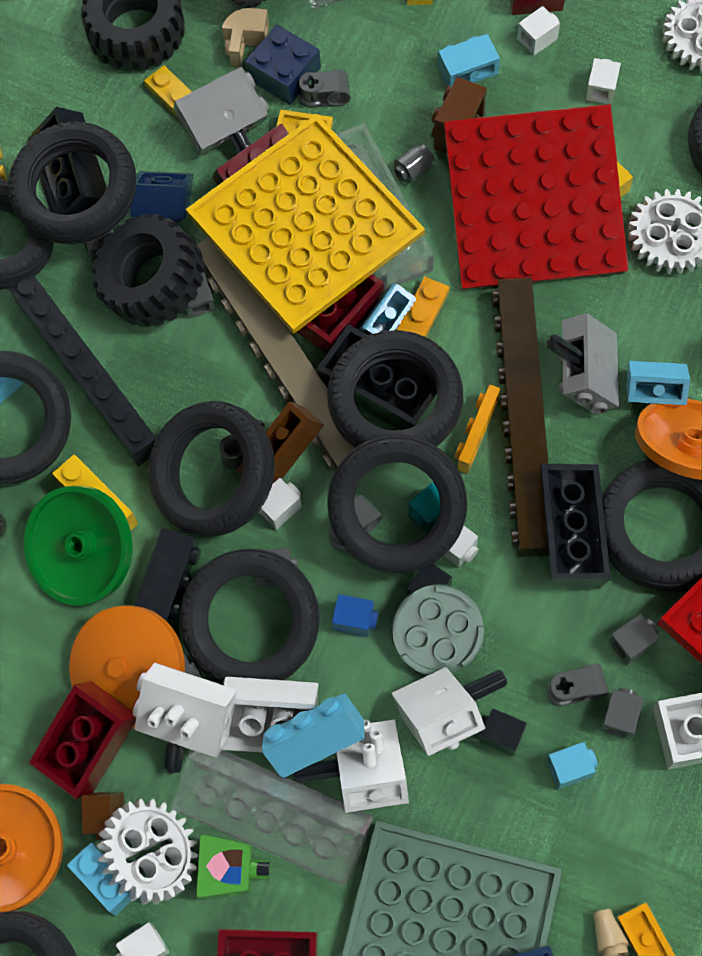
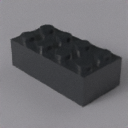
[317,324,437,430]

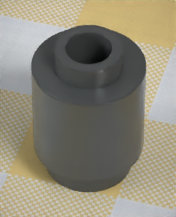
[393,144,434,183]

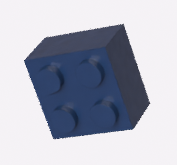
[245,24,321,105]

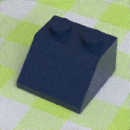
[130,171,193,223]

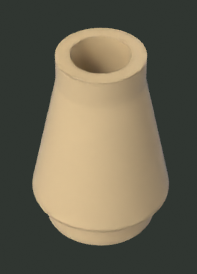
[593,909,629,956]

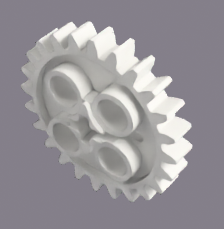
[662,0,702,72]
[628,189,702,274]
[97,799,198,905]

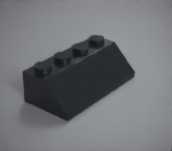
[28,106,107,215]
[540,464,611,589]

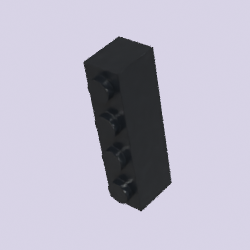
[134,528,201,626]

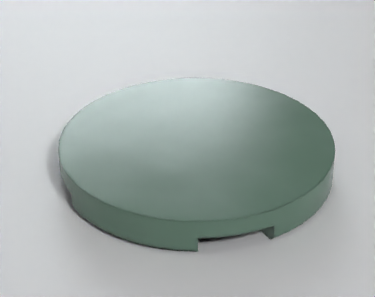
[392,584,484,675]

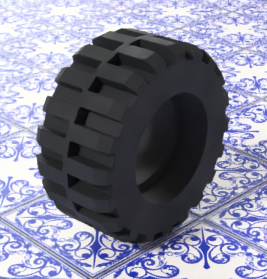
[81,0,185,72]
[92,214,204,327]

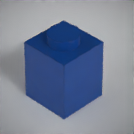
[332,594,379,637]

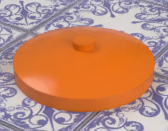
[635,399,702,480]
[69,605,185,729]
[0,784,63,913]

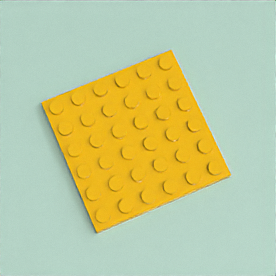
[186,114,425,334]

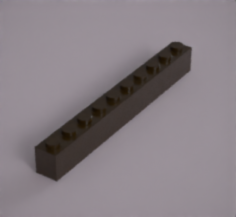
[492,278,548,557]

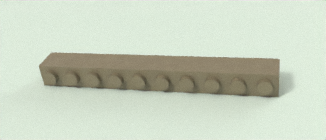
[196,238,355,471]

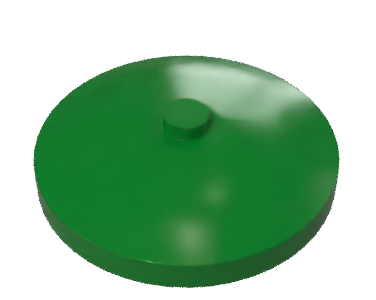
[24,485,133,606]

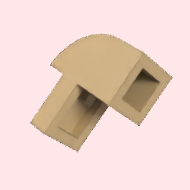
[222,8,269,67]

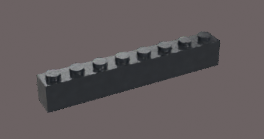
[8,272,156,467]

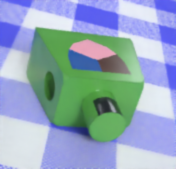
[196,835,271,900]

